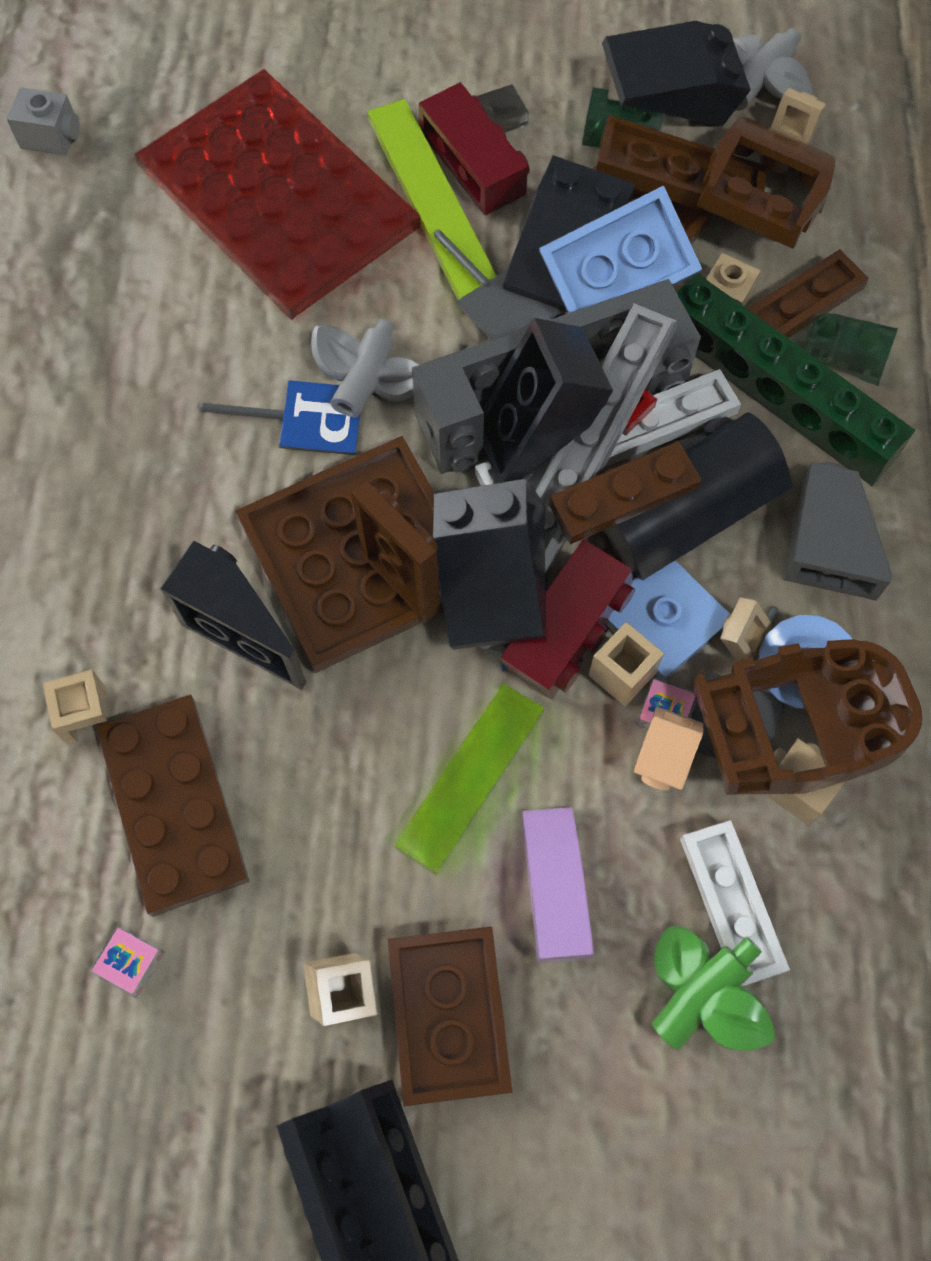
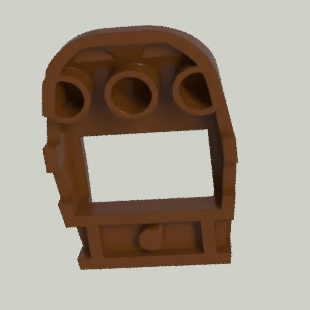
[697,117,836,249]
[694,639,922,795]

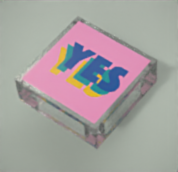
[635,676,696,730]
[89,925,166,999]

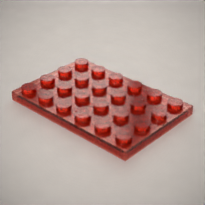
[135,69,421,320]

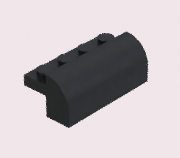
[602,412,793,581]
[276,1080,459,1261]

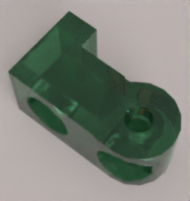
[582,87,664,148]
[803,313,898,386]

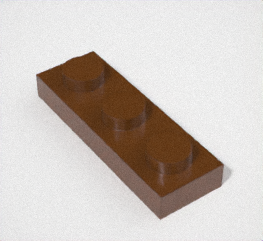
[748,249,869,338]
[548,441,702,544]

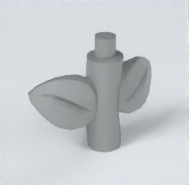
[733,28,813,110]
[311,319,420,418]

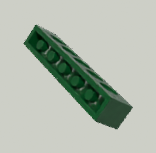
[677,274,916,486]

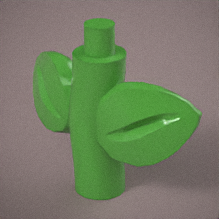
[652,926,775,1051]

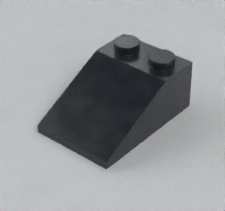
[602,20,751,127]
[502,155,635,312]
[483,318,613,483]
[433,479,546,650]
[160,541,307,690]

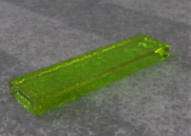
[394,683,544,876]

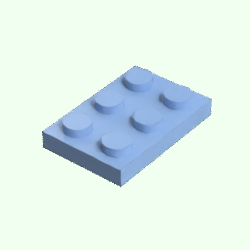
[539,185,702,313]

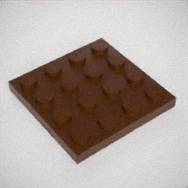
[235,436,444,673]

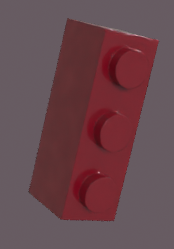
[418,82,530,216]
[500,539,635,700]

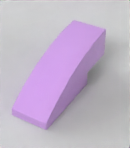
[522,807,593,964]

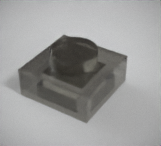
[477,84,529,133]

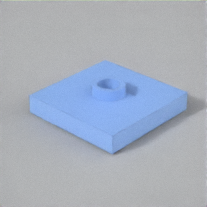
[605,560,730,682]

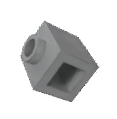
[7,87,80,156]

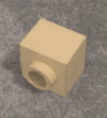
[706,253,761,307]

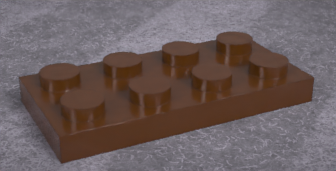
[595,115,767,224]
[96,694,250,917]

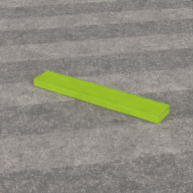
[368,99,497,300]

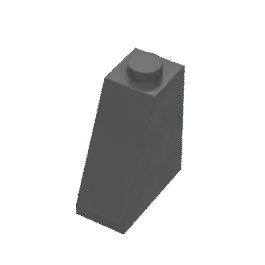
[783,461,892,601]

